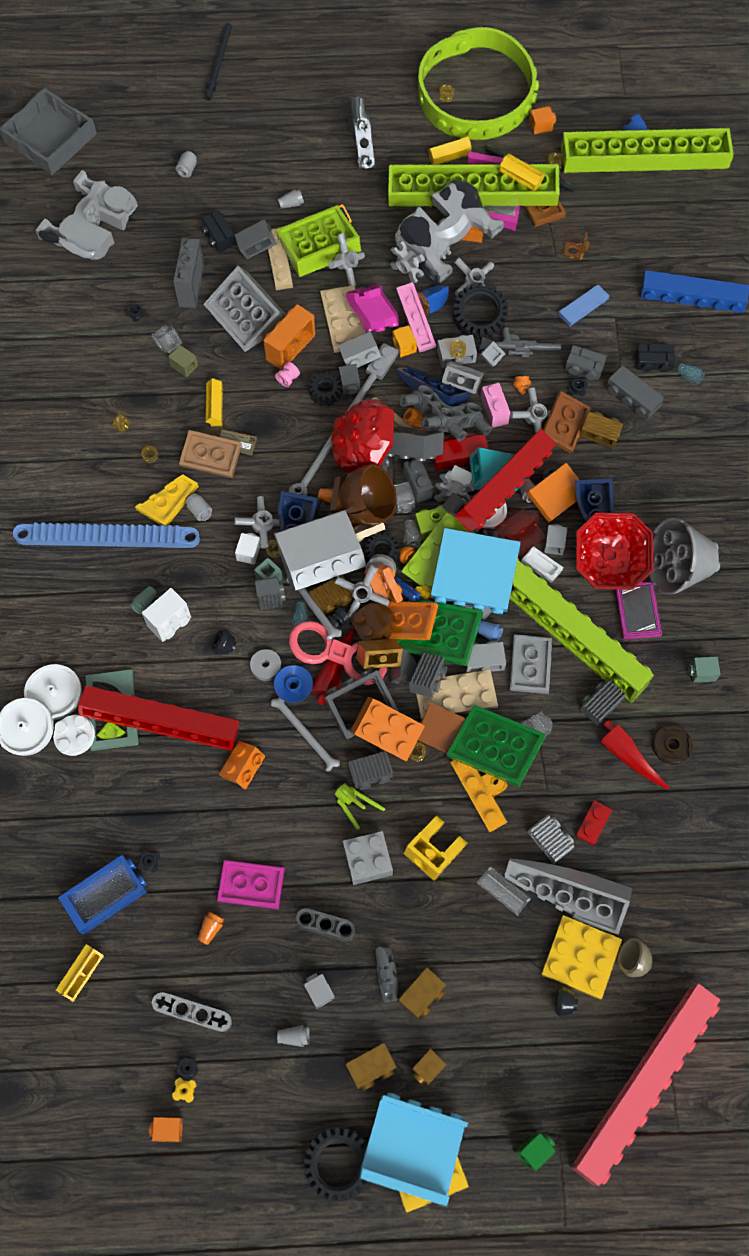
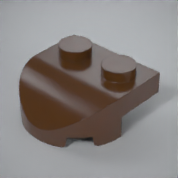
[350,603,396,641]

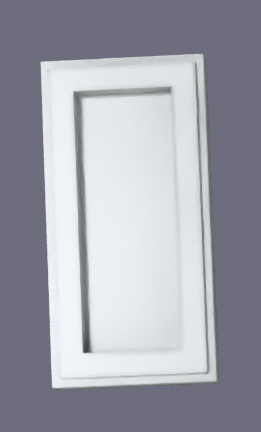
[521,546,563,583]

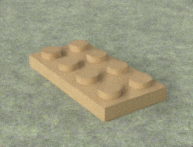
[321,285,366,353]
[416,669,498,721]

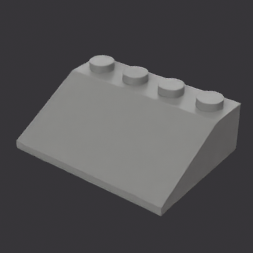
[204,266,286,352]
[274,510,366,590]

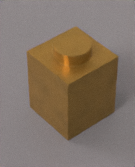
[412,1049,446,1085]

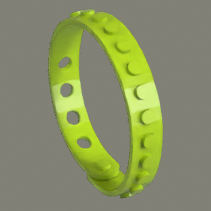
[418,27,539,140]

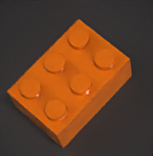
[264,304,315,370]
[350,697,425,762]

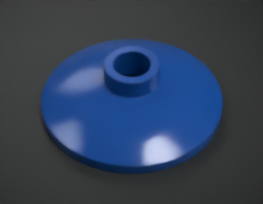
[274,665,313,703]

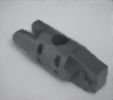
[375,947,398,1002]

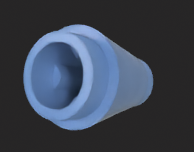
[478,621,503,641]

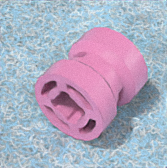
[275,362,300,387]

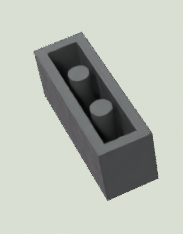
[606,366,664,420]

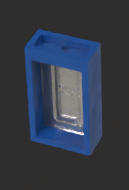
[58,855,147,935]

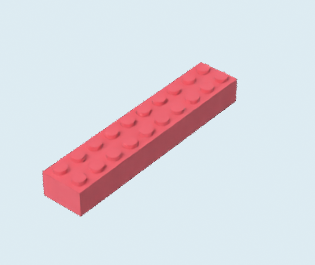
[570,984,720,1186]

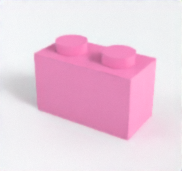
[480,383,510,428]

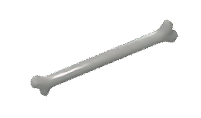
[286,578,342,640]
[271,697,340,771]

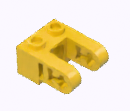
[403,816,468,881]

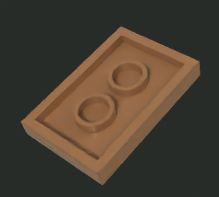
[179,430,242,479]

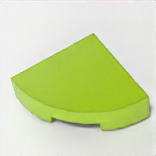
[97,722,125,740]

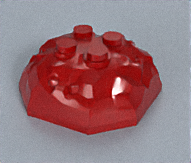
[331,399,394,474]
[576,513,653,590]

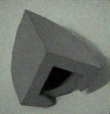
[390,648,417,684]

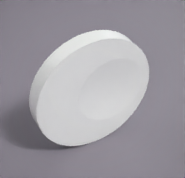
[24,664,82,720]
[0,698,54,756]

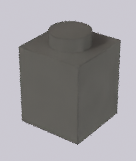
[339,364,360,395]

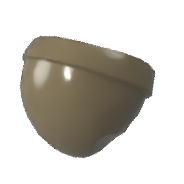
[618,938,652,978]

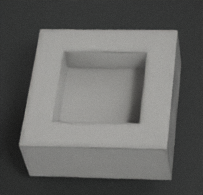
[480,341,505,367]

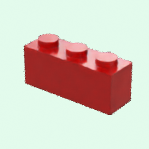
[433,434,489,471]

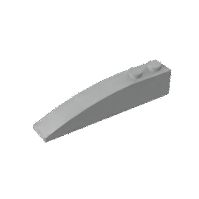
[504,858,632,935]

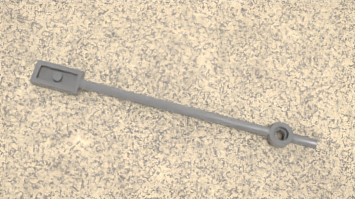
[289,343,399,496]

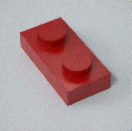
[575,800,612,846]

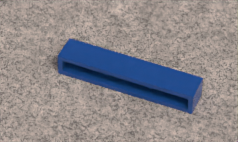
[640,270,749,313]

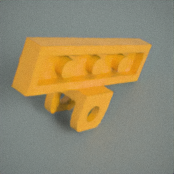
[450,760,508,832]

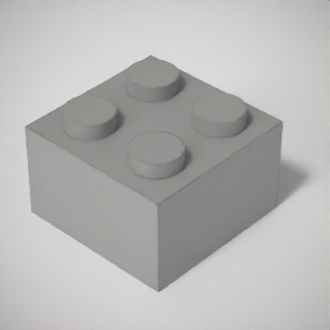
[343,831,393,885]

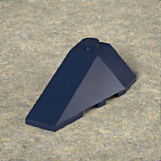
[395,366,472,407]
[575,478,614,523]
[278,491,321,531]

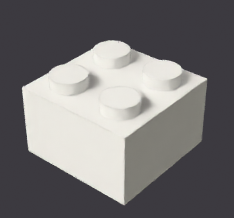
[142,588,191,642]

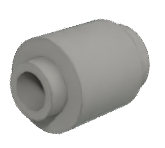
[176,151,197,177]
[186,494,212,521]

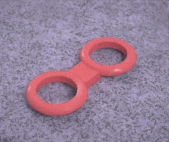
[289,621,387,685]

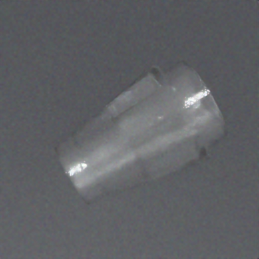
[404,520,422,548]

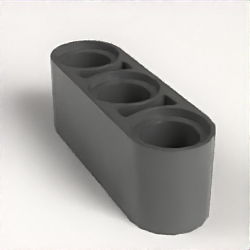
[296,908,355,942]

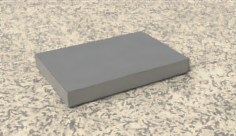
[509,634,552,694]

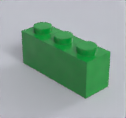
[514,1133,556,1171]

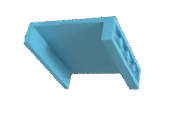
[431,528,520,614]
[359,1093,468,1206]

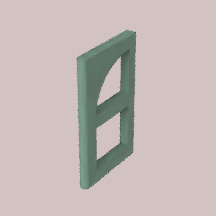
[86,670,138,751]

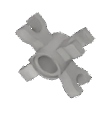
[390,241,425,283]
[434,474,475,502]

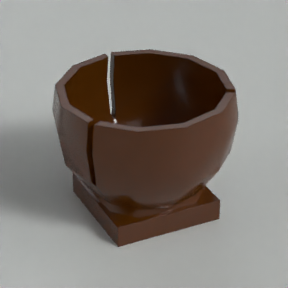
[330,464,397,526]

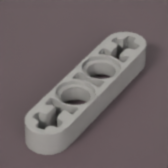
[152,992,232,1032]

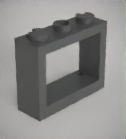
[173,238,204,308]
[323,668,399,739]

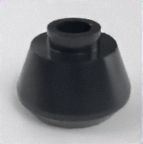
[211,629,236,654]
[555,987,578,1017]

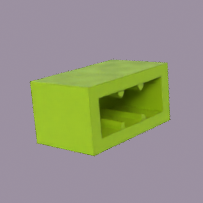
[415,505,447,541]

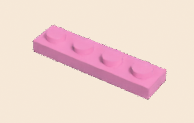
[396,282,436,353]

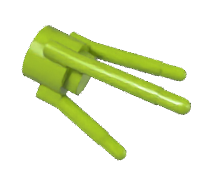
[335,783,385,830]

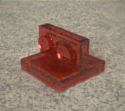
[494,509,546,557]

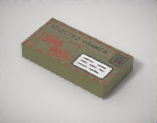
[219,429,257,455]

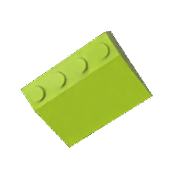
[276,205,361,277]

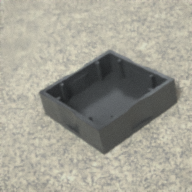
[0,88,97,175]

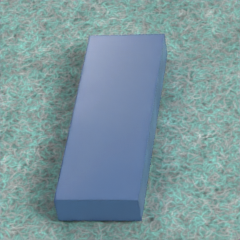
[558,285,609,326]

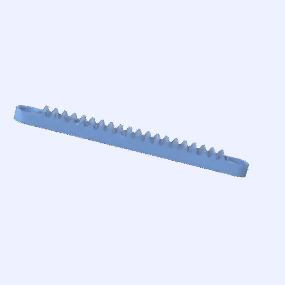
[13,522,200,548]

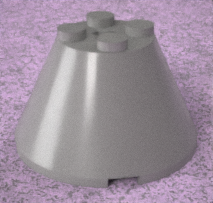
[649,518,720,595]

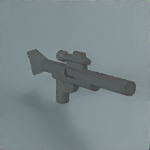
[479,327,561,357]

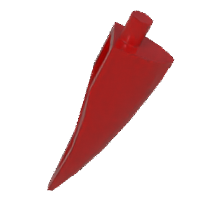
[311,628,355,705]
[600,720,670,790]

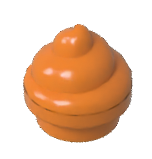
[513,376,531,395]
[399,546,416,564]

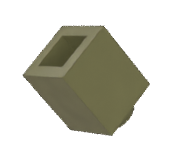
[168,345,198,378]

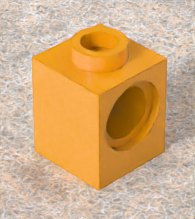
[392,325,417,357]

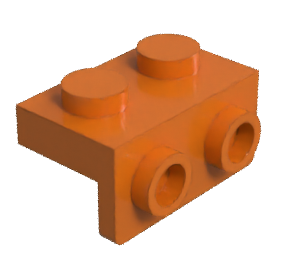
[365,563,403,604]
[219,741,265,789]

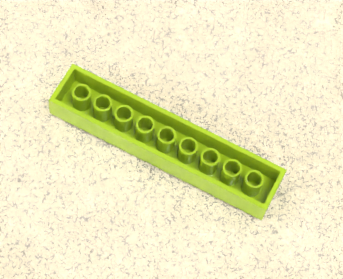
[561,128,734,173]
[389,164,559,206]
[510,558,654,704]

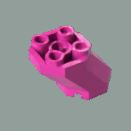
[346,285,399,332]

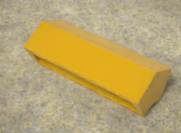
[428,137,472,165]
[499,154,545,191]
[206,378,223,427]
[56,944,104,1002]

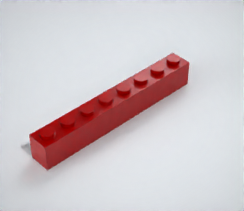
[454,428,556,533]
[78,686,239,751]

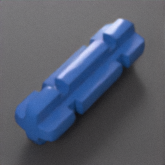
[395,577,421,602]

